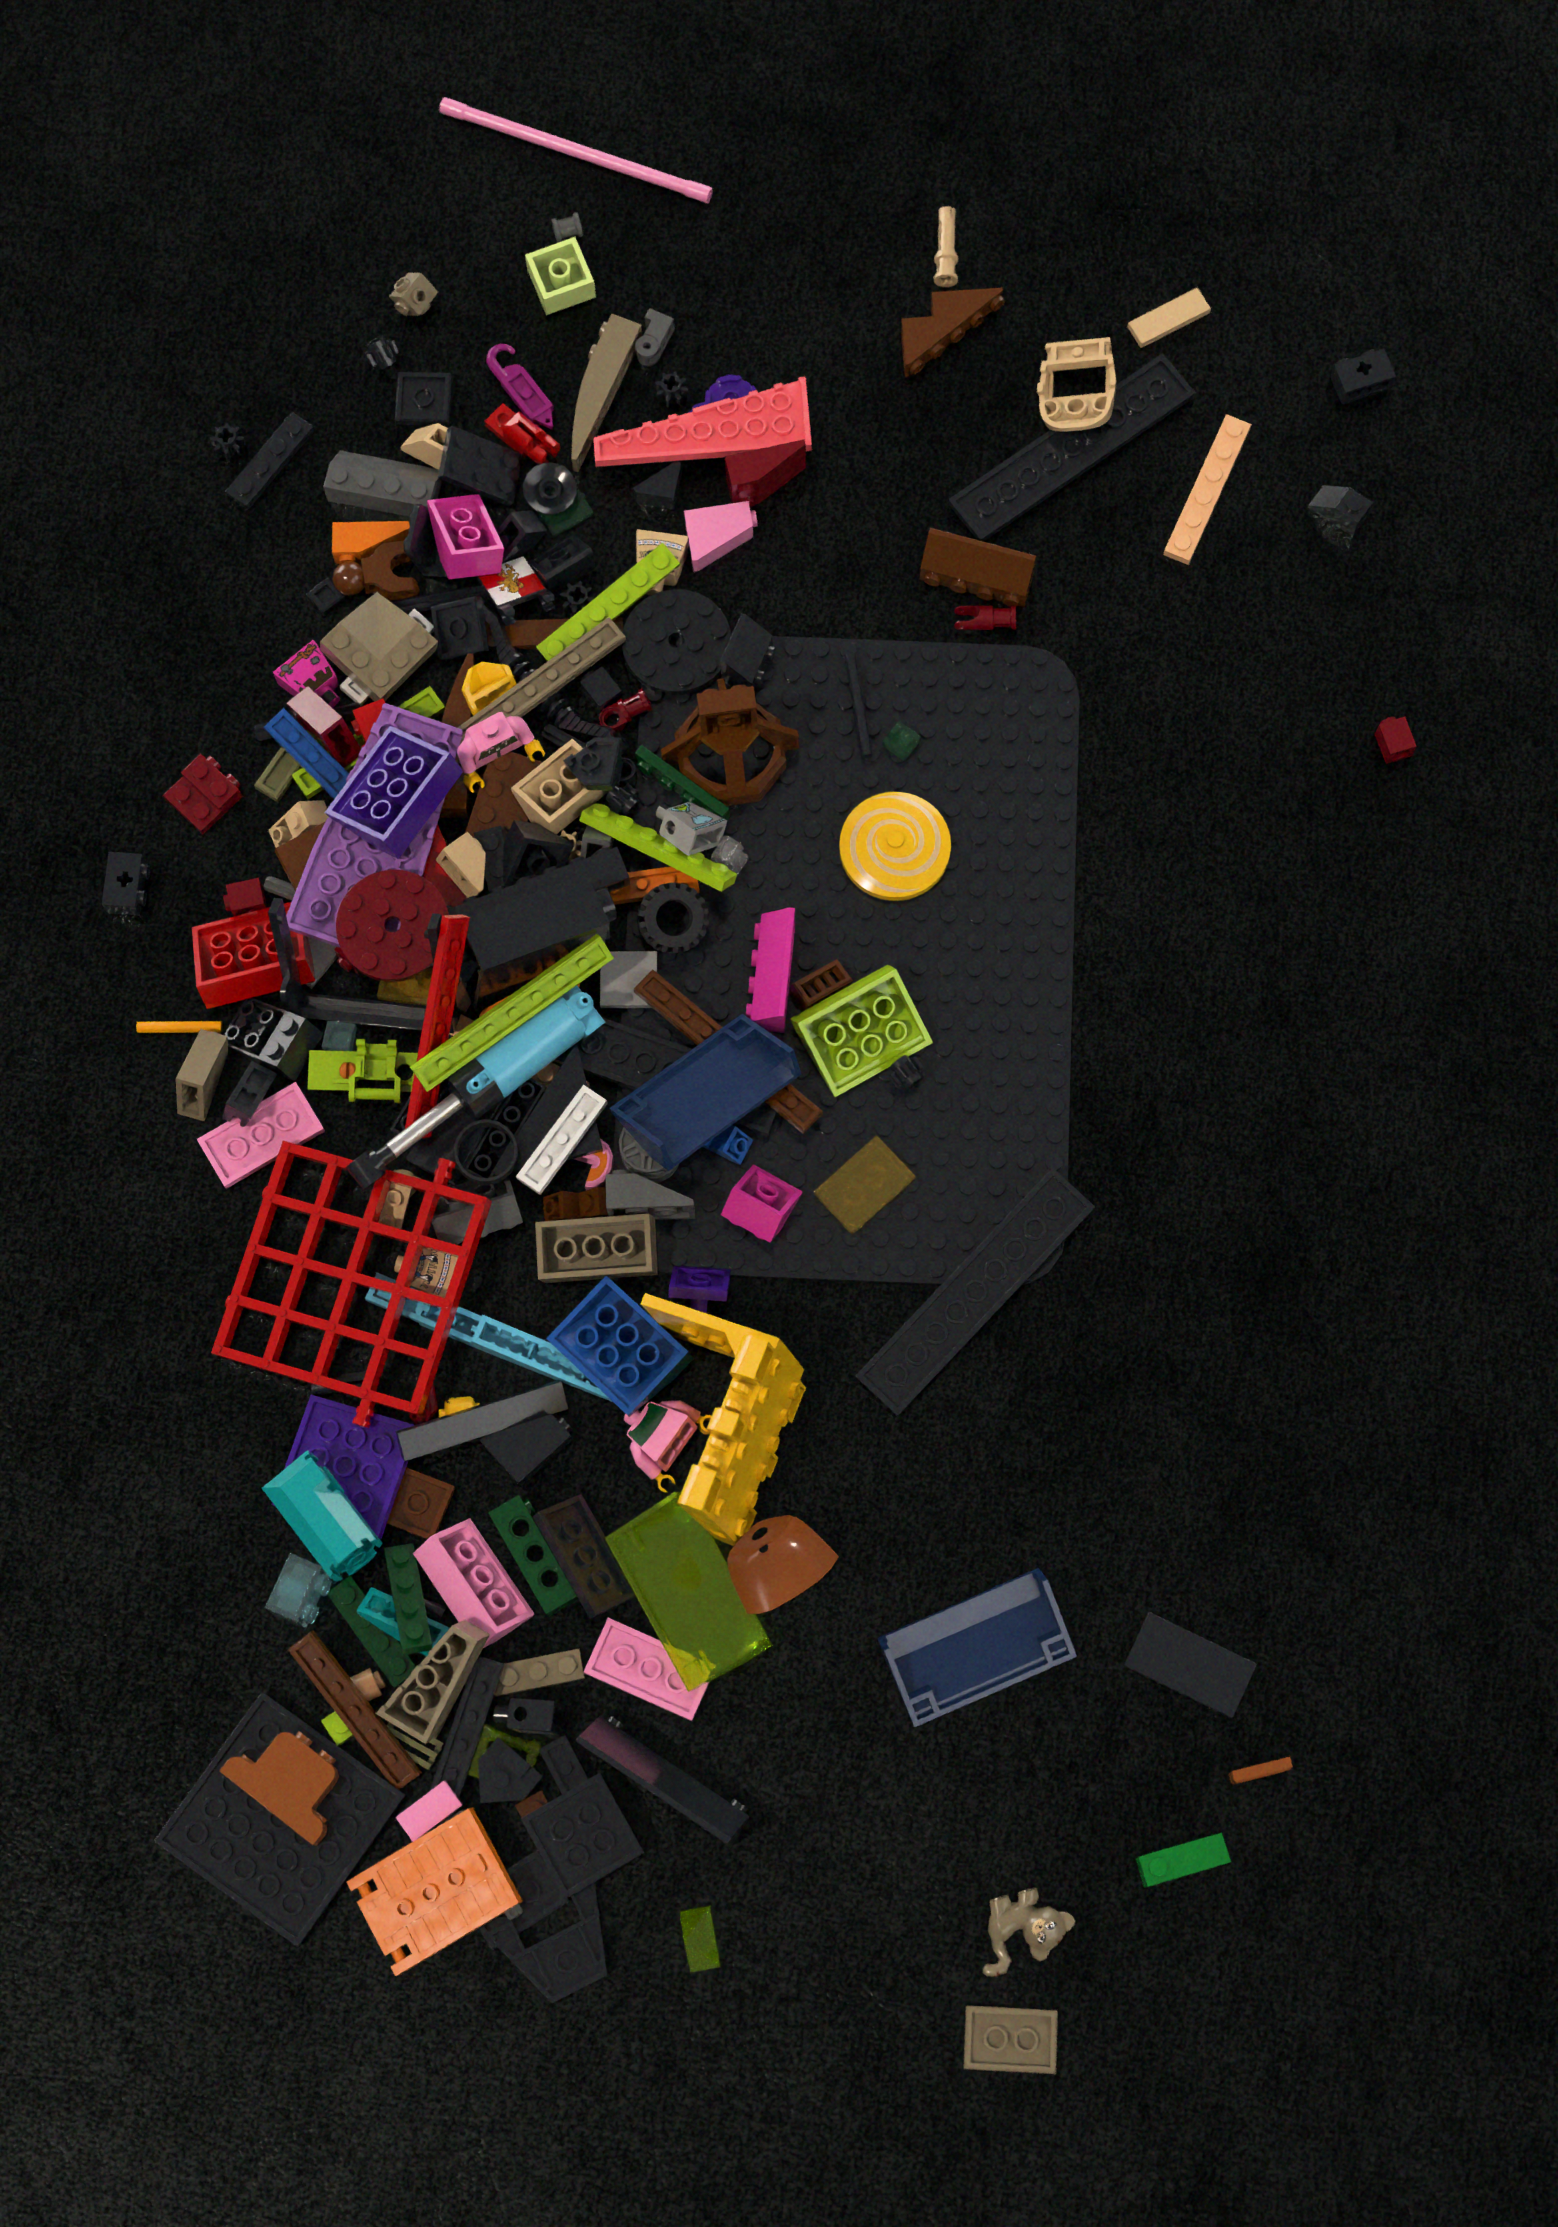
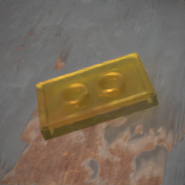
[814,1135,916,1235]

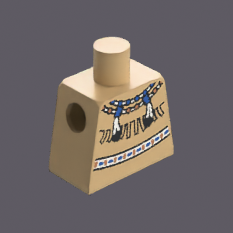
[637,529,689,596]
[394,1248,458,1298]

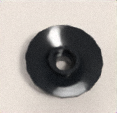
[523,463,577,515]

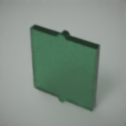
[537,486,594,538]

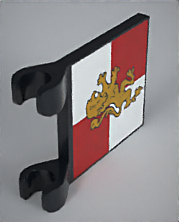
[475,555,555,626]

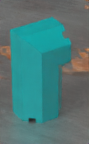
[262,1450,383,1581]

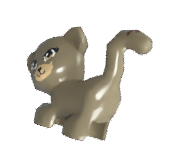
[983,1887,1075,1977]

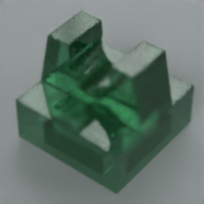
[882,721,921,761]

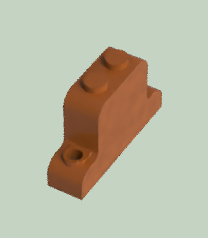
[220,1731,339,1846]

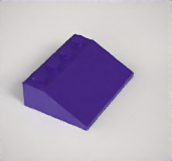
[325,726,464,859]

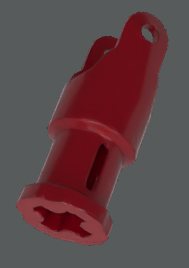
[954,605,1016,630]

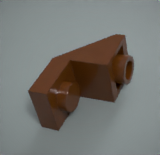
[543,1187,608,1221]

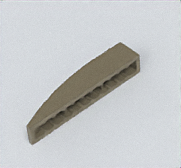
[572,314,642,472]

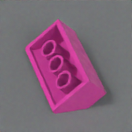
[746,908,795,1033]

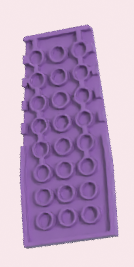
[286,703,463,948]

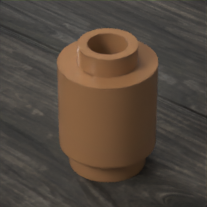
[350,1668,385,1702]

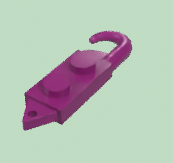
[486,344,554,429]

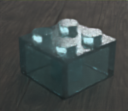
[265,1553,332,1628]

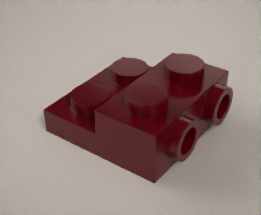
[163,754,242,834]

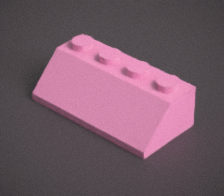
[413,1518,535,1648]

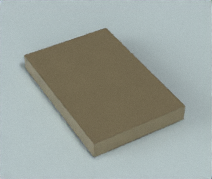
[964,2006,1058,2074]

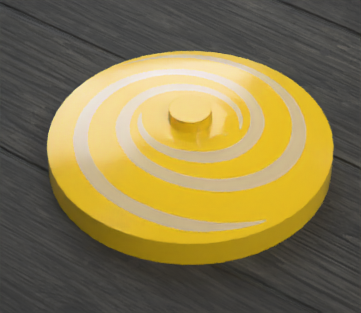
[839,792,951,901]

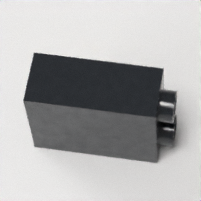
[459,874,617,1012]

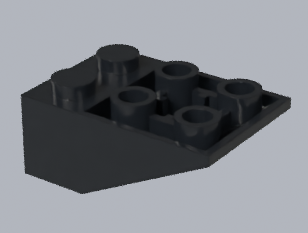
[224,998,323,1082]

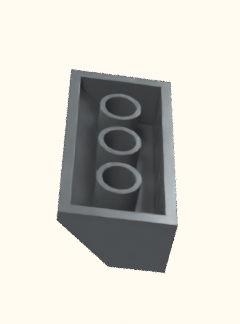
[323,451,443,517]

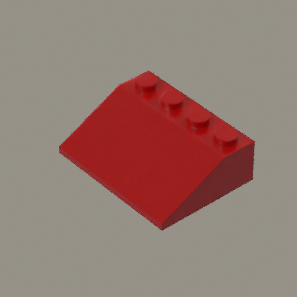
[192,902,315,1009]

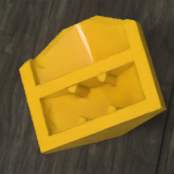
[462,662,517,716]

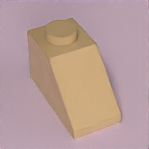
[436,832,485,898]

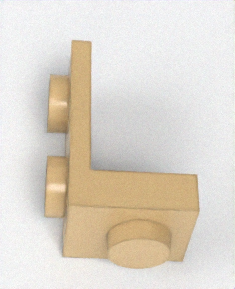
[378,1169,421,1229]

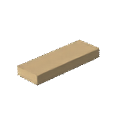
[1128,288,1211,348]

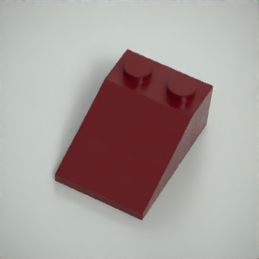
[725,439,806,508]

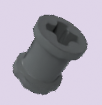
[551,213,583,243]

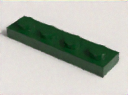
[635,745,730,821]
[384,1543,432,1655]
[327,1575,416,1689]

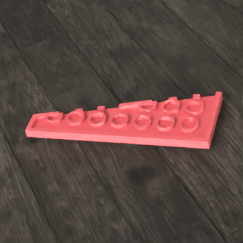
[594,377,812,467]

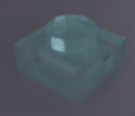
[321,1021,357,1051]

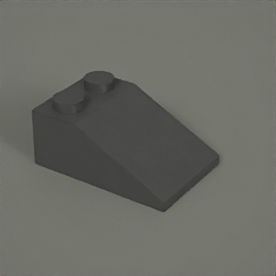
[606,1170,696,1220]

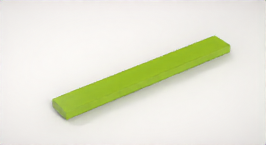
[410,934,614,1092]

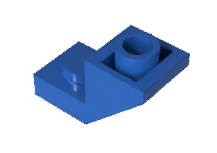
[702,1125,753,1165]

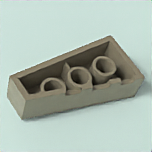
[376,1620,490,1744]

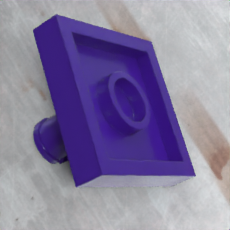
[668,1266,731,1314]

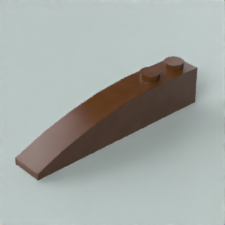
[439,653,476,818]

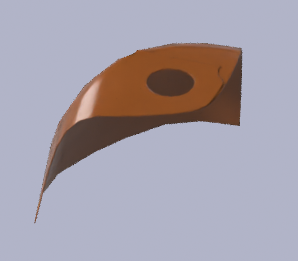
[727,1515,839,1614]

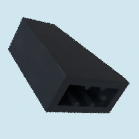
[480,1414,573,1487]

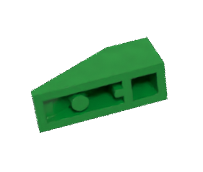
[1136,1833,1231,1888]

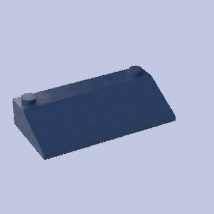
[610,1014,801,1171]
[877,1568,1077,1727]

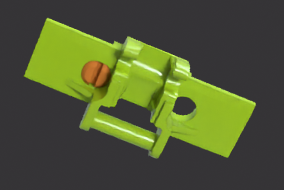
[308,1039,418,1103]

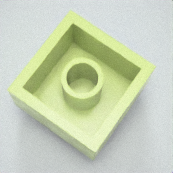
[525,237,596,315]

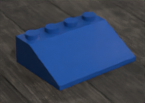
[546,1276,694,1417]

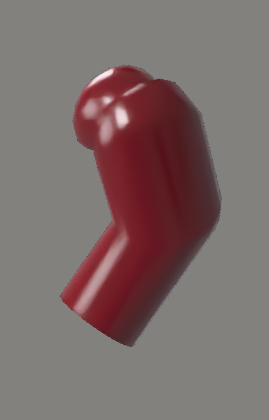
[410,1384,438,1425]

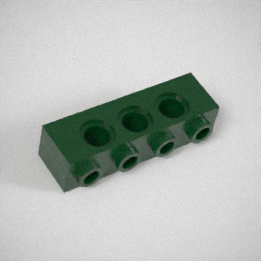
[488,1495,579,1618]

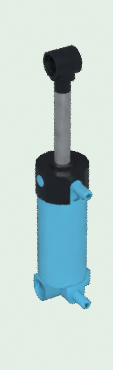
[345,985,605,1190]

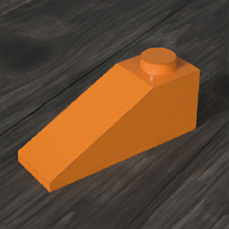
[332,521,410,564]

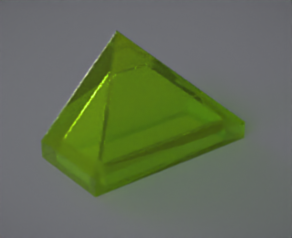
[680,1906,720,1973]

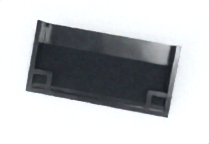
[576,1715,750,1848]

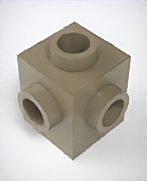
[389,273,438,316]

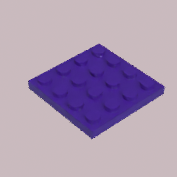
[272,1395,414,1539]

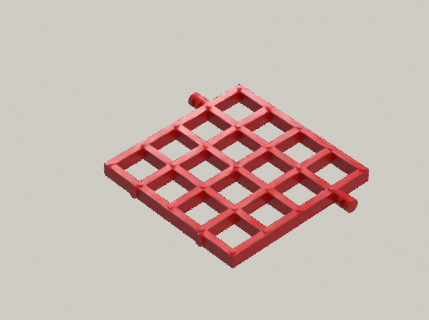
[211,1141,492,1428]

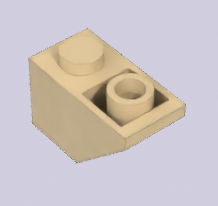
[401,423,448,470]
[268,800,329,847]

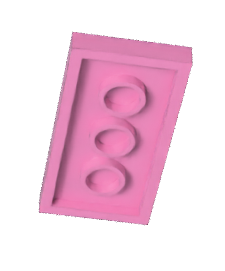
[197,1082,325,1189]
[584,1618,716,1721]

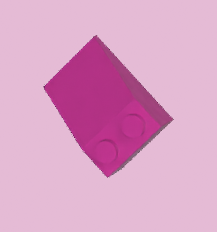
[427,494,504,579]

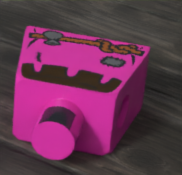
[273,640,340,708]

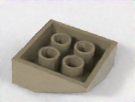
[320,592,438,702]

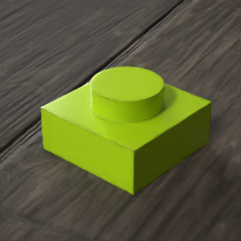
[321,1712,354,1746]

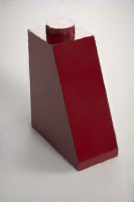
[287,686,361,768]

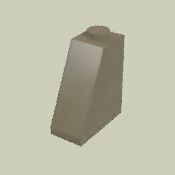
[176,1029,228,1121]

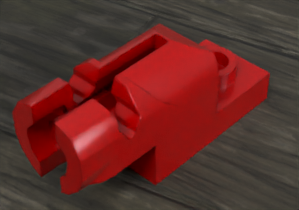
[485,403,560,464]

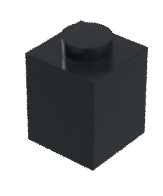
[580,667,623,715]

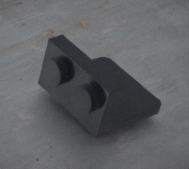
[403,504,447,577]

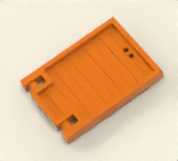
[347,1808,523,1976]

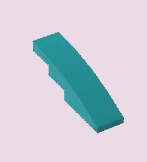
[357,1587,450,1657]

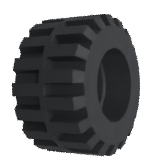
[637,882,709,953]

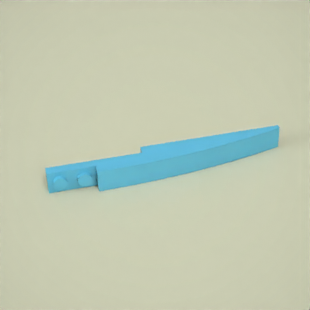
[365,1273,613,1402]

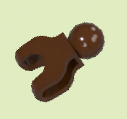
[333,541,420,601]

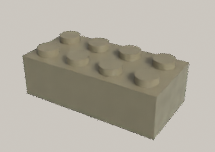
[535,1214,658,1283]

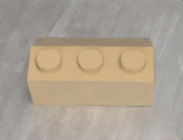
[511,739,609,834]

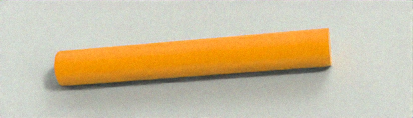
[136,1021,223,1033]

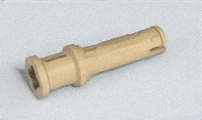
[934,206,958,287]

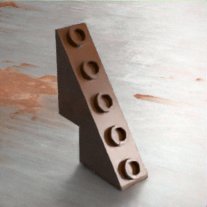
[901,288,1005,377]

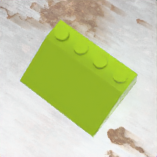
[790,965,933,1097]

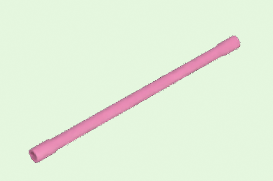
[440,97,712,203]

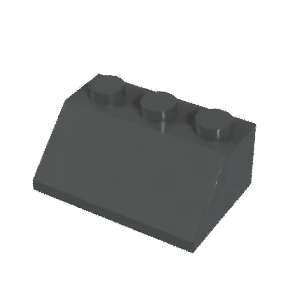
[432,1175,523,1245]

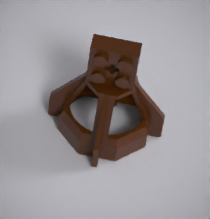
[661,678,799,806]

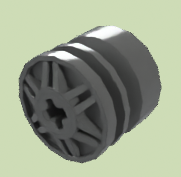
[619,1128,679,1183]

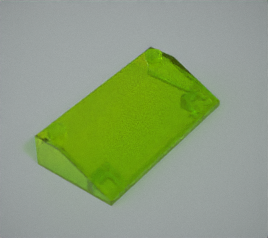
[605,1492,772,1692]

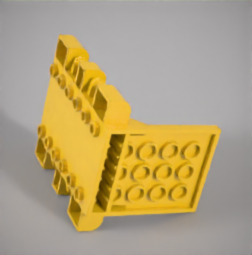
[641,1293,806,1546]

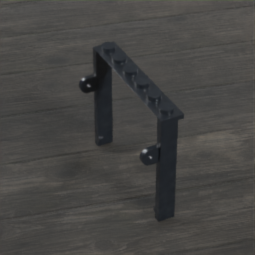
[268,898,461,1034]

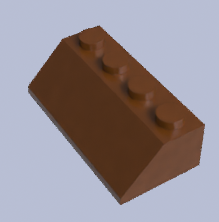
[920,528,1036,607]

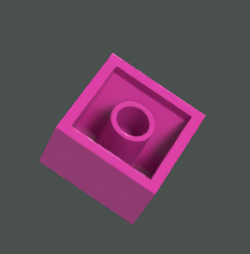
[721,1164,803,1243]

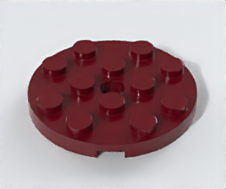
[336,870,449,982]

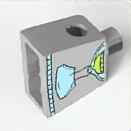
[656,802,727,856]

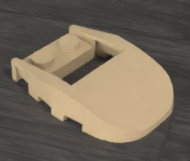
[1037,337,1117,432]

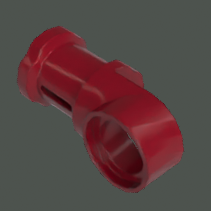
[599,688,653,732]

